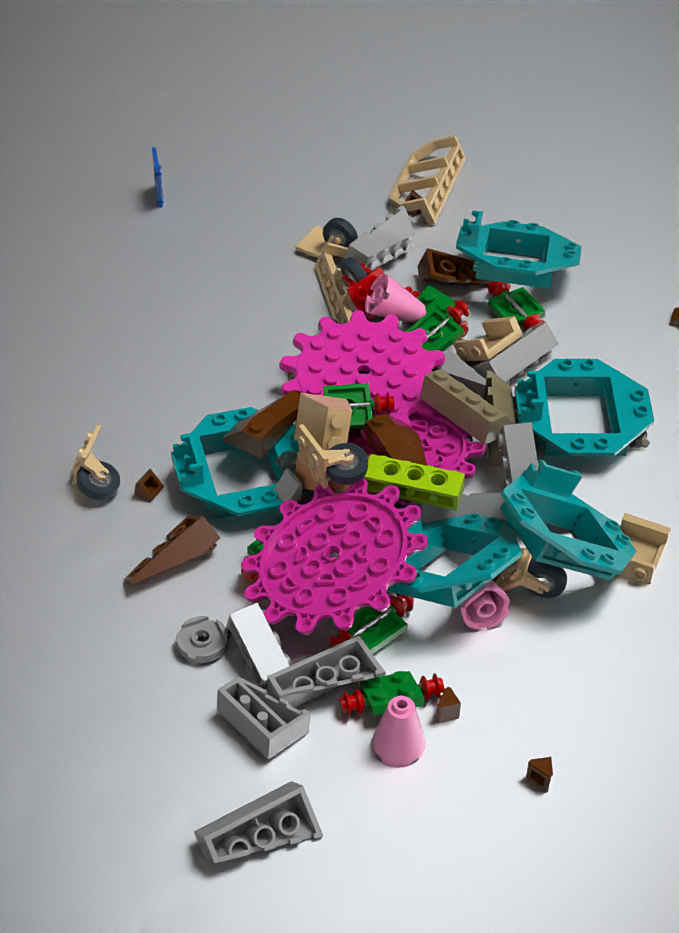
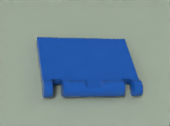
[152,147,165,207]

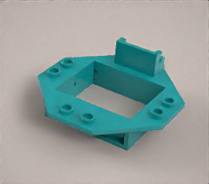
[456,210,582,289]
[514,358,654,456]
[171,407,299,519]
[500,460,637,581]
[387,505,522,608]

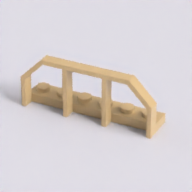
[389,135,466,225]
[314,242,385,324]

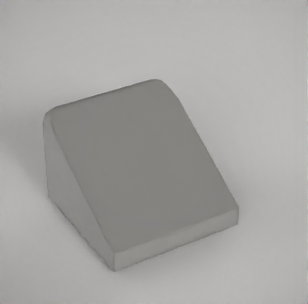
[274,468,303,502]

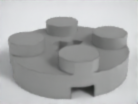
[176,616,228,665]

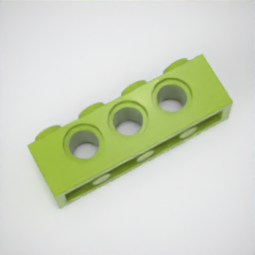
[364,454,465,511]

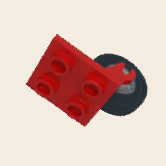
[340,257,385,322]

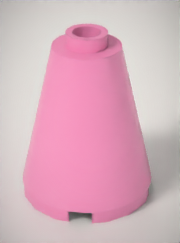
[365,274,426,324]
[460,580,510,630]
[372,696,426,767]

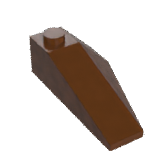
[417,248,491,284]
[223,390,300,459]
[365,413,427,466]
[124,515,221,584]

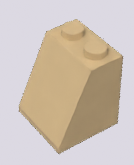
[294,393,352,450]

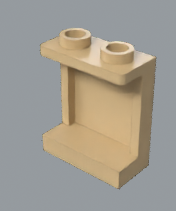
[453,316,523,362]
[620,513,671,584]

